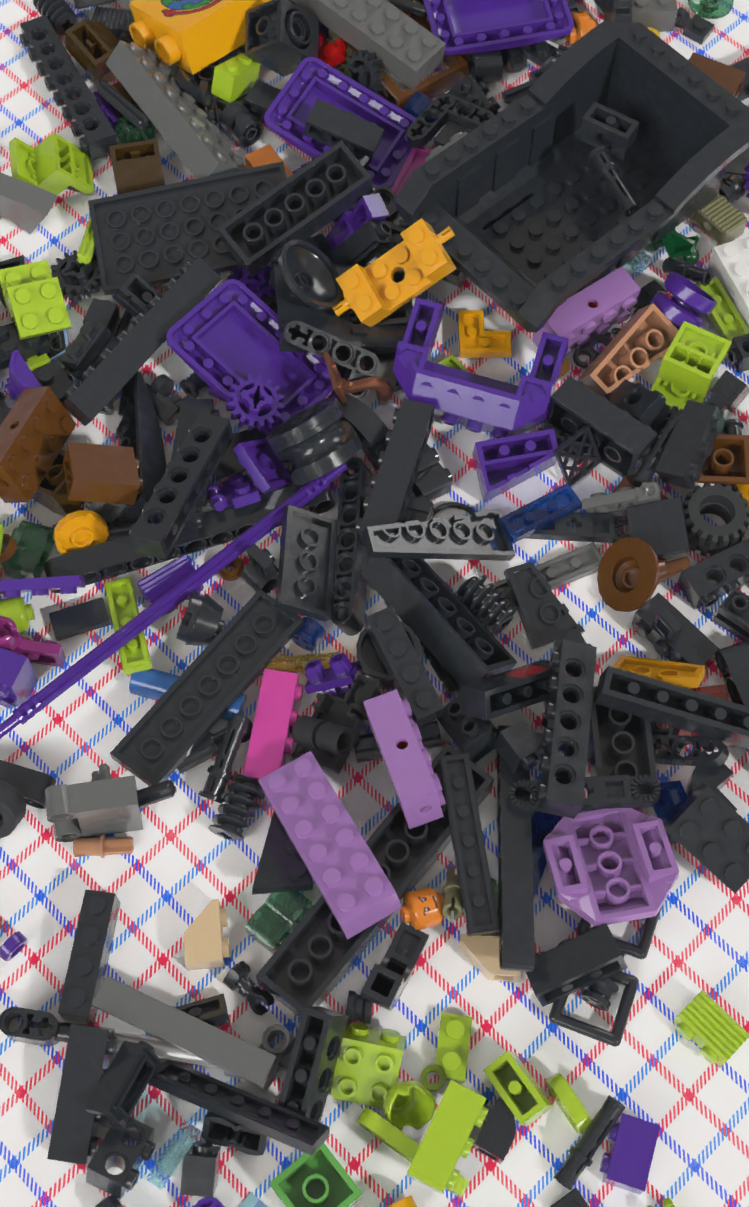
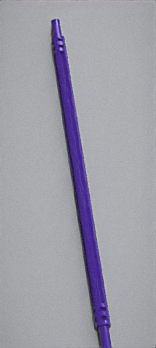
[0,463,347,739]

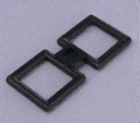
[549,907,662,1047]

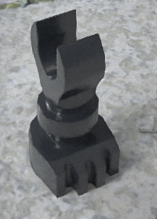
[223,961,275,1016]

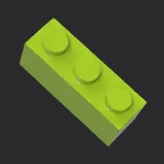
[407,1080,489,1194]

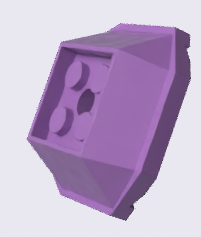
[543,808,680,927]

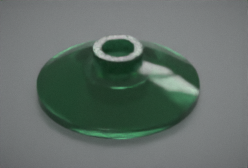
[688,0,734,19]

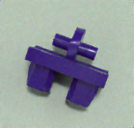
[304,653,360,699]

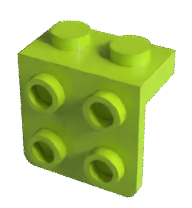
[331,1022,407,1109]

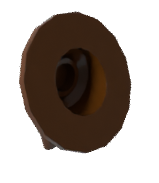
[597,537,690,612]

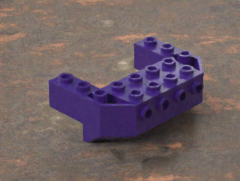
[393,298,569,439]

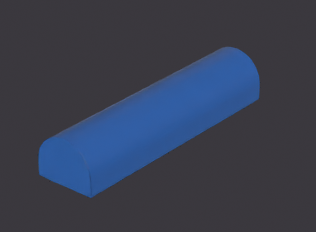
[129,669,247,721]

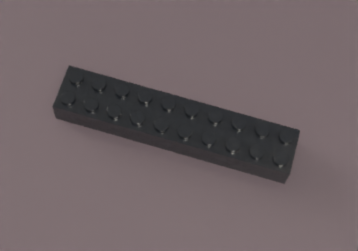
[256,744,494,1019]

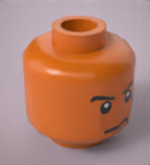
[399,887,444,930]

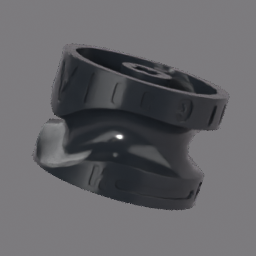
[266,397,363,486]

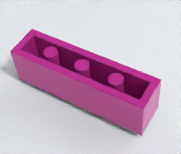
[243,669,303,789]

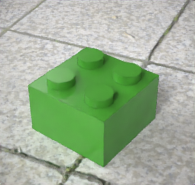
[269,1143,363,1207]

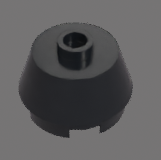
[176,592,225,646]

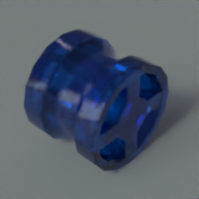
[292,617,326,652]

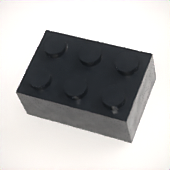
[664,783,749,894]

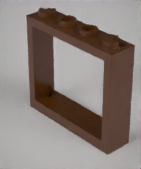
[347,12,469,112]

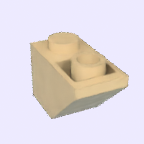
[183,899,230,971]
[459,932,522,983]

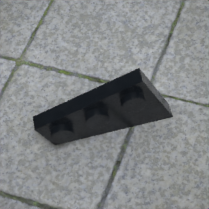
[503,562,585,650]
[252,811,313,895]

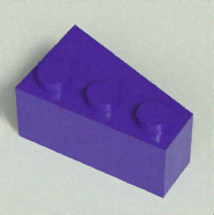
[472,429,558,503]

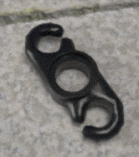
[572,328,621,368]

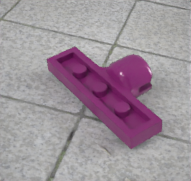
[0,616,66,667]

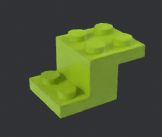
[9,132,95,196]
[0,260,72,340]
[650,321,732,410]

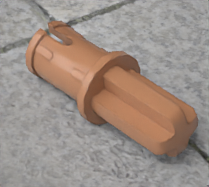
[73,834,134,858]

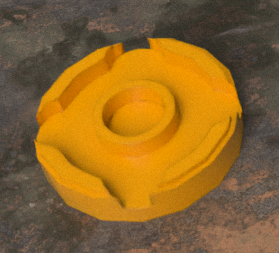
[53,510,110,555]

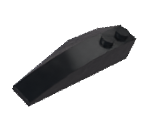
[110,371,167,526]

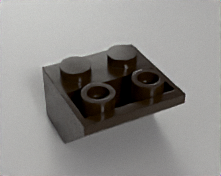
[65,20,119,81]
[109,139,165,194]

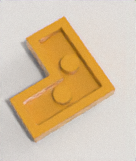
[458,310,511,358]

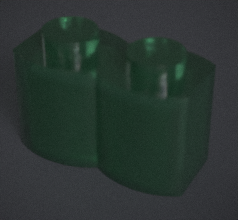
[0,520,55,579]
[244,891,313,954]

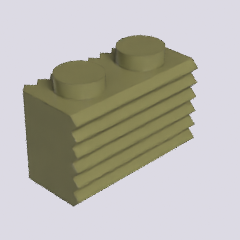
[689,193,748,245]

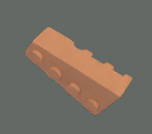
[577,303,679,396]

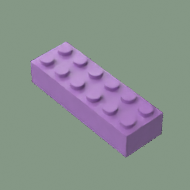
[258,751,402,939]

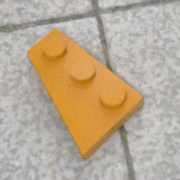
[613,655,705,689]

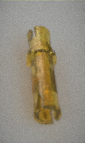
[259,651,340,676]

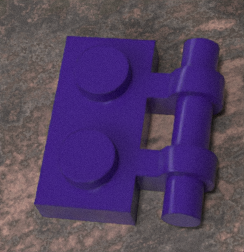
[206,474,261,511]

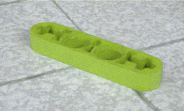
[356,1107,470,1198]

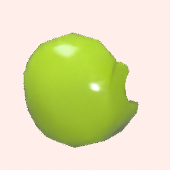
[383,1080,436,1130]

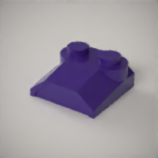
[4,350,42,400]

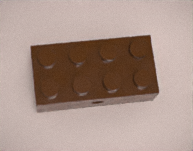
[0,386,77,503]

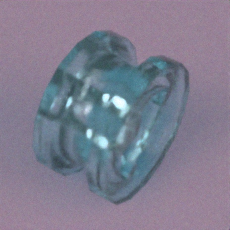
[627,248,652,273]

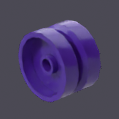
[650,271,717,328]

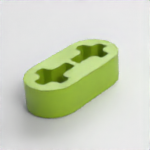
[545,1072,592,1134]

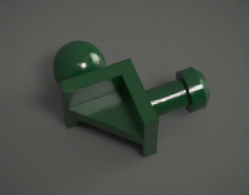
[647,228,700,265]

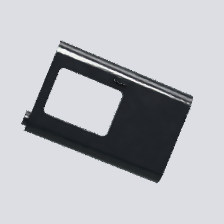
[270,262,427,354]

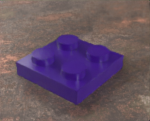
[233,438,293,493]

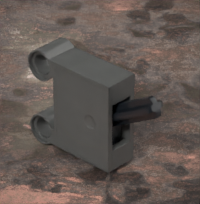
[44,764,177,842]

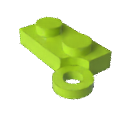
[420,1012,473,1091]

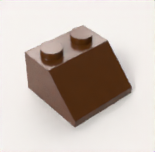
[696,434,749,485]

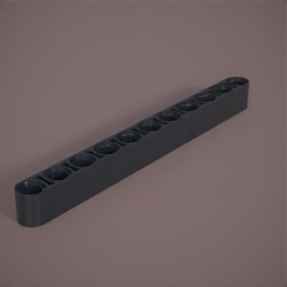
[43,483,336,593]

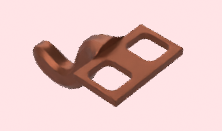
[323,351,393,403]

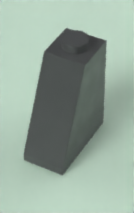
[0,172,58,234]

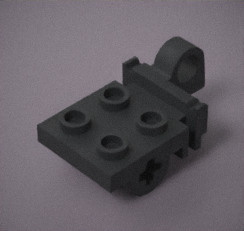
[291,674,383,775]

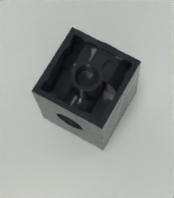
[245,0,319,77]

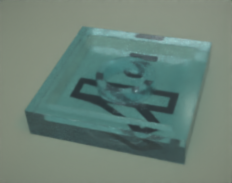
[145,1122,201,1190]

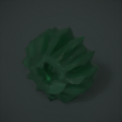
[115,111,156,144]

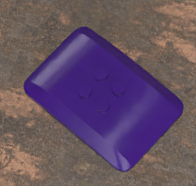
[423,0,574,55]
[264,57,422,188]
[166,279,341,435]

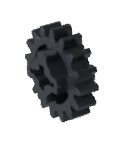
[341,50,385,95]
[51,250,102,301]

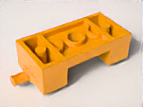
[333,218,457,327]

